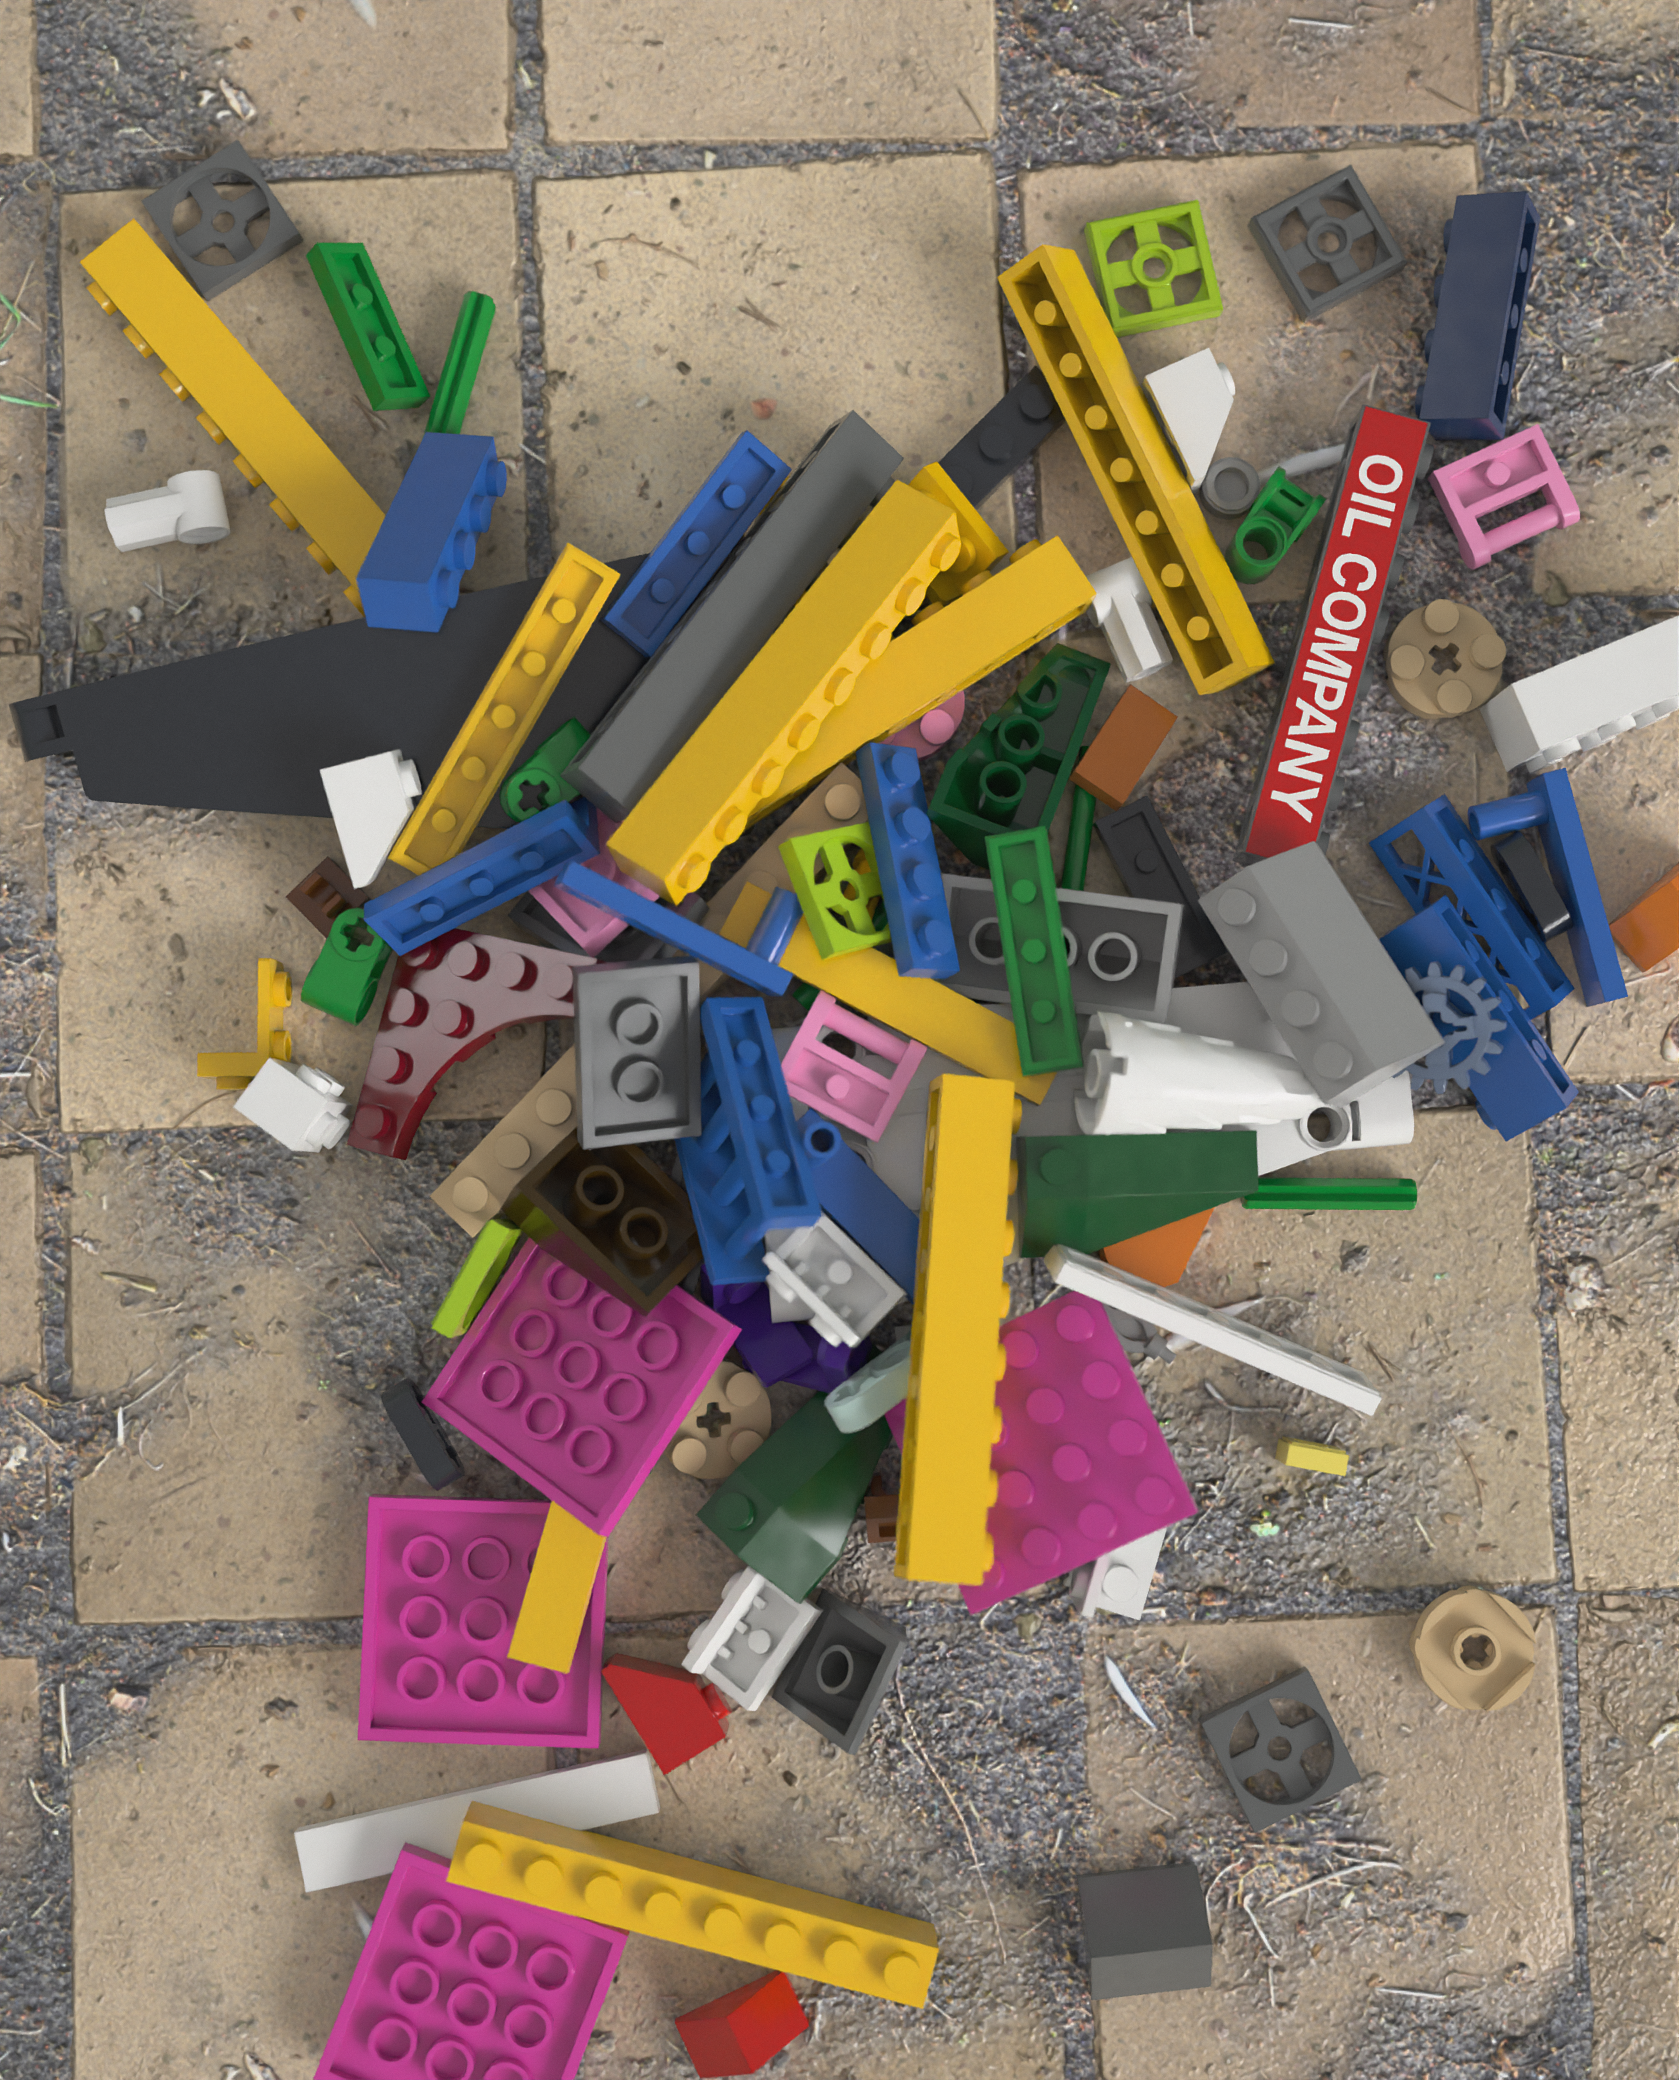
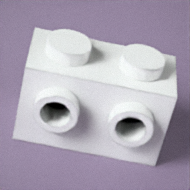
[233,1057,353,1153]

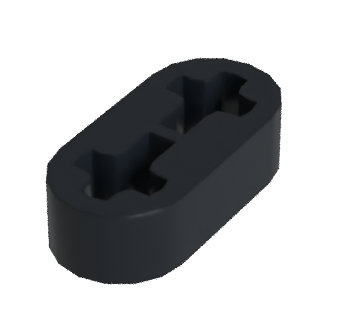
[1490,831,1573,943]
[381,1378,465,1491]

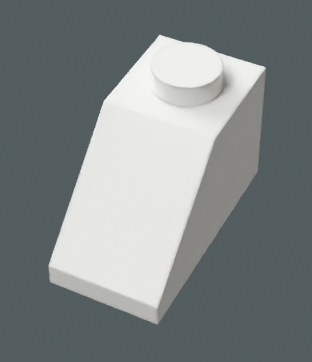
[1141,348,1235,495]
[320,749,421,889]

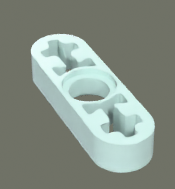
[825,1331,911,1433]

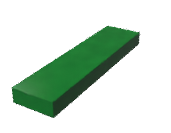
[985,826,1085,1077]

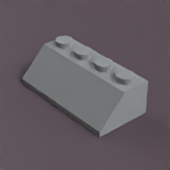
[1198,841,1445,1108]
[930,873,1186,1024]

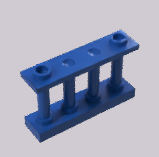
[674,997,823,1285]

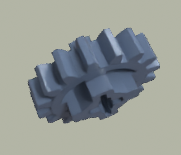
[1392,961,1507,1094]

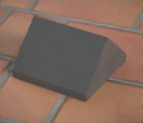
[771,1588,908,1755]
[1076,1862,1213,2000]

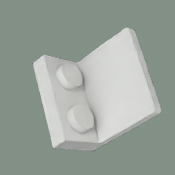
[1063,1527,1167,1620]

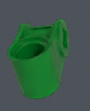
[1224,466,1327,584]
[499,716,591,823]
[301,908,393,1026]

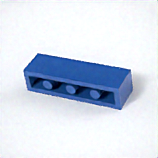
[356,432,507,632]
[1379,895,1579,1142]

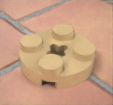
[1383,599,1506,720]
[663,1358,771,1479]
[1409,1585,1536,1711]

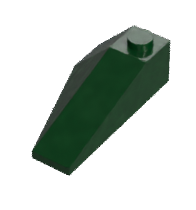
[927,643,1111,870]
[1016,1130,1259,1258]
[696,1344,893,1604]

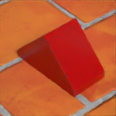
[675,1970,809,2078]

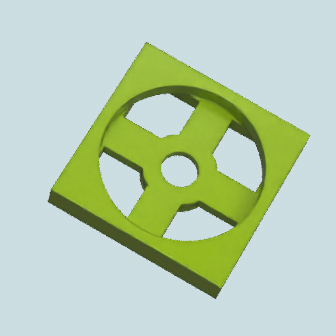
[1084,199,1223,338]
[778,822,892,960]
[431,1219,524,1339]

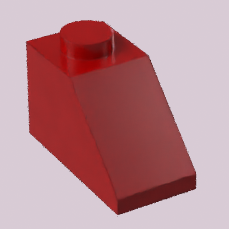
[601,1653,732,1776]

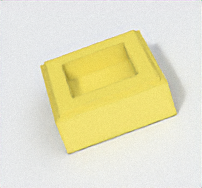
[1275,1436,1349,1476]

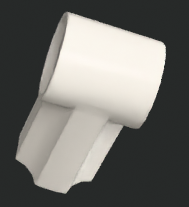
[104,470,231,552]
[1086,557,1173,683]

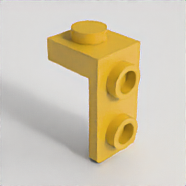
[197,958,292,1091]

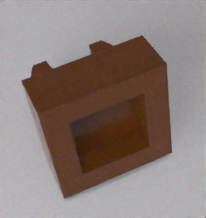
[286,856,372,938]
[864,1475,900,1543]

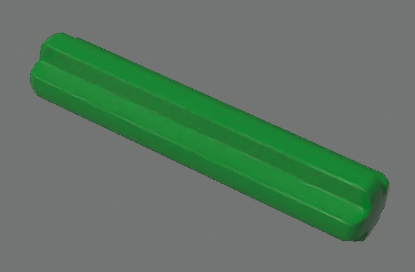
[422,291,496,439]
[1240,1177,1417,1210]

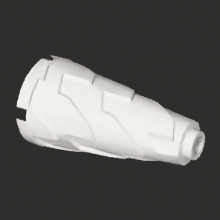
[1074,1011,1319,1135]

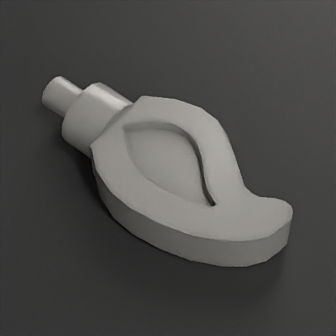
[1102,1302,1176,1364]

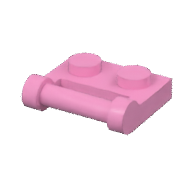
[1428,424,1580,570]
[781,990,928,1143]

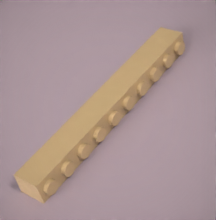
[429,762,869,1238]

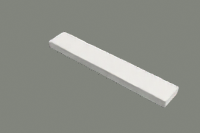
[1043,1244,1382,1416]
[294,1749,660,1893]

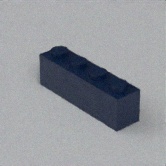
[1415,191,1541,441]

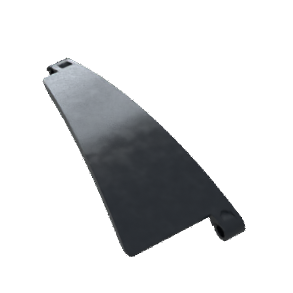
[9,533,754,837]

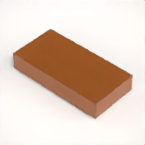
[1068,684,1178,811]

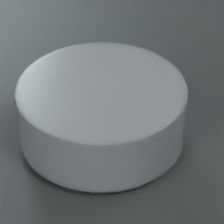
[1199,457,1260,520]

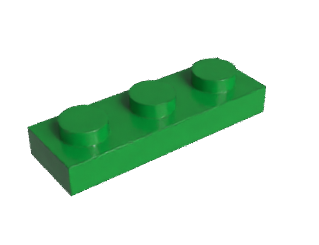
[305,243,431,411]

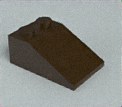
[501,1127,704,1317]

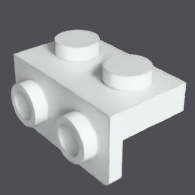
[762,1211,907,1347]
[682,1566,823,1711]

